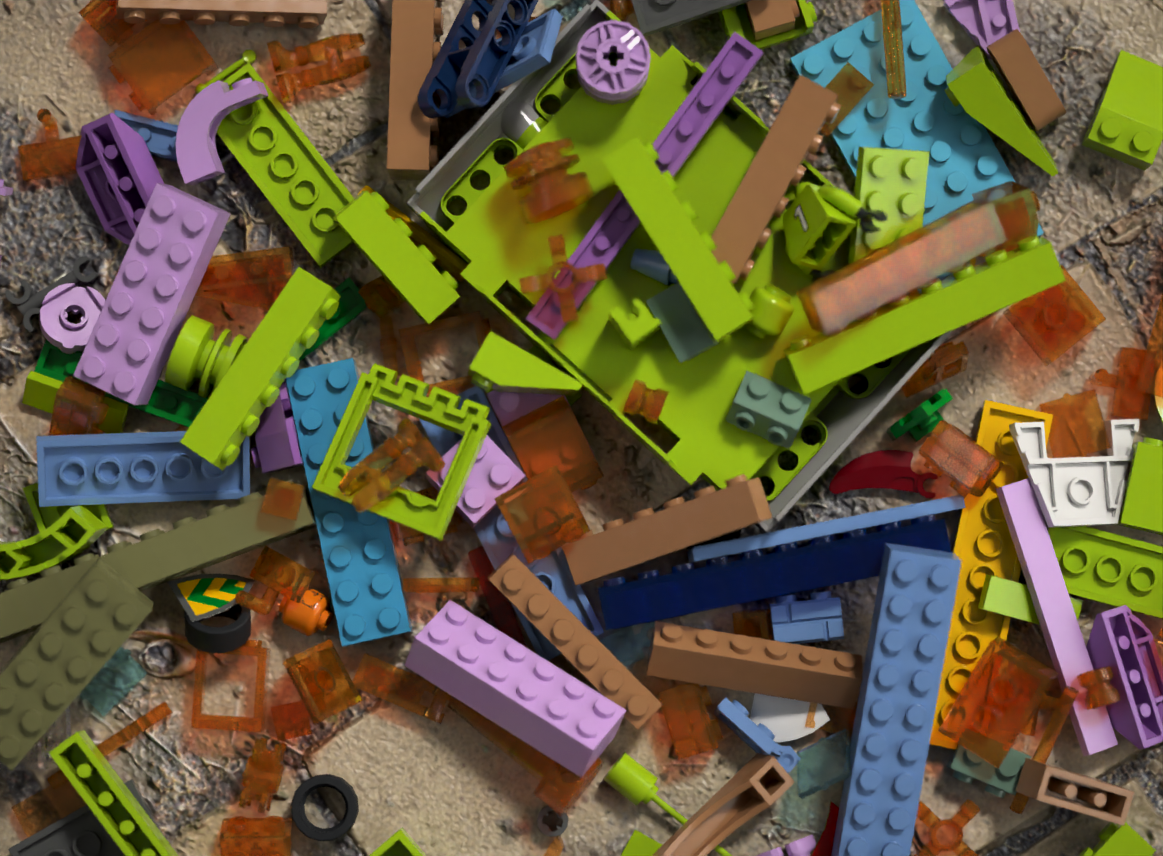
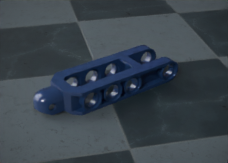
[418,0,538,119]

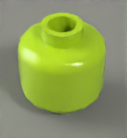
[746,284,794,339]

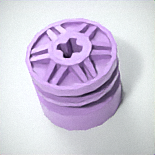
[576,20,651,105]

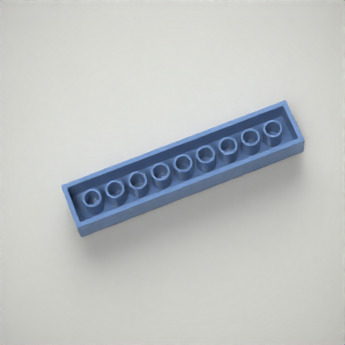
[831,543,962,856]

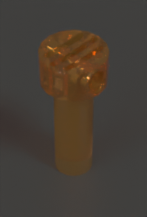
[447,696,605,816]

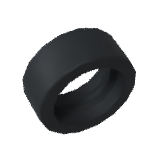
[184,598,251,653]
[291,774,359,841]

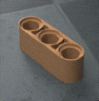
[986,29,1066,131]

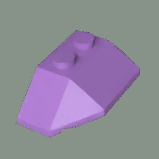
[75,113,164,245]
[1086,605,1163,750]

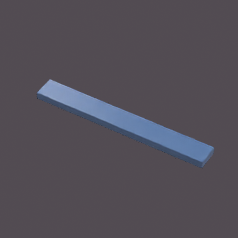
[687,495,966,563]

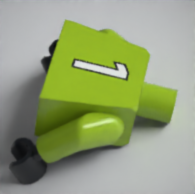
[782,182,887,293]

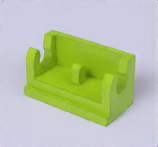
[609,299,661,351]

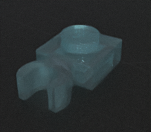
[599,621,655,667]

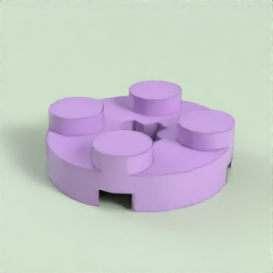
[39,283,106,354]

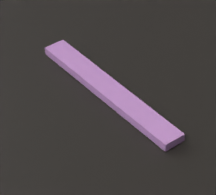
[996,478,1118,756]

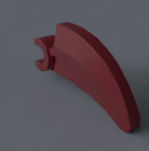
[829,450,938,499]

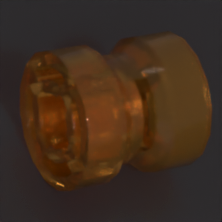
[623,379,669,424]
[1077,666,1121,710]

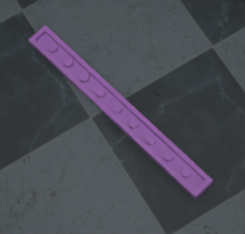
[526,32,764,340]

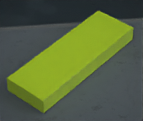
[22,371,129,434]
[978,575,1083,625]

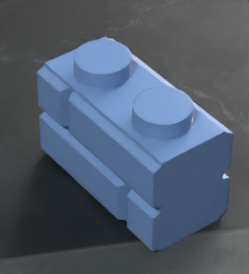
[769,591,844,644]

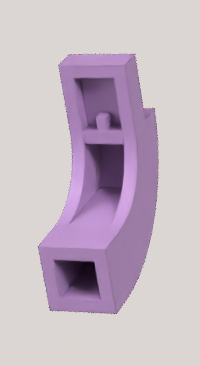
[176,78,268,185]

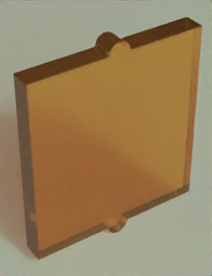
[1039,389,1111,458]

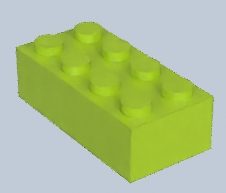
[332,190,460,324]

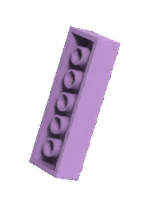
[73,183,231,405]
[404,600,626,778]

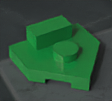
[886,388,953,443]

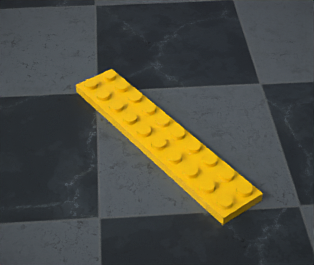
[929,400,1053,750]

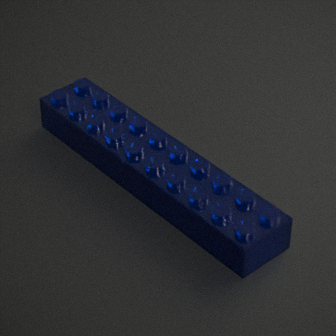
[598,514,952,631]

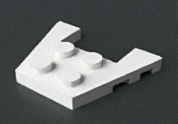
[1009,419,1140,528]

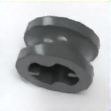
[537,804,568,837]

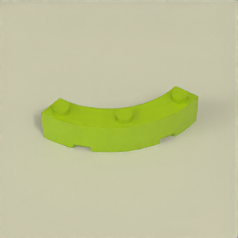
[0,505,108,580]

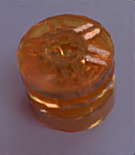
[504,138,595,224]

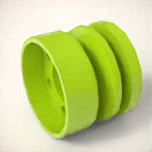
[165,315,248,398]

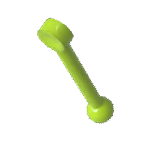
[195,49,256,94]

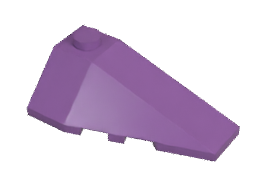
[251,379,304,474]

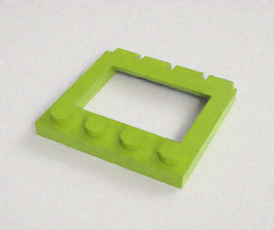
[312,363,491,541]

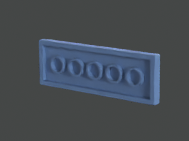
[36,431,250,507]

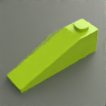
[944,45,1058,177]

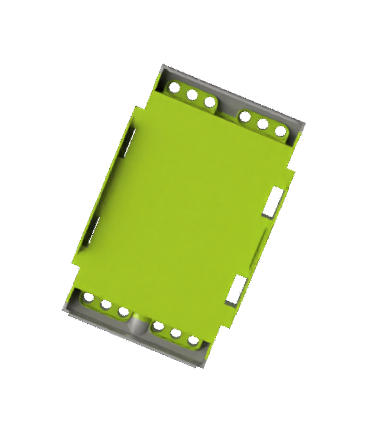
[407,0,953,533]

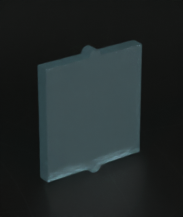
[80,646,148,716]
[797,729,851,799]

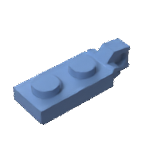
[714,697,800,773]

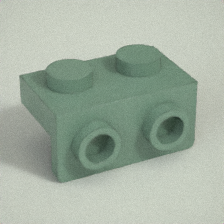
[725,371,812,448]
[947,729,1031,799]

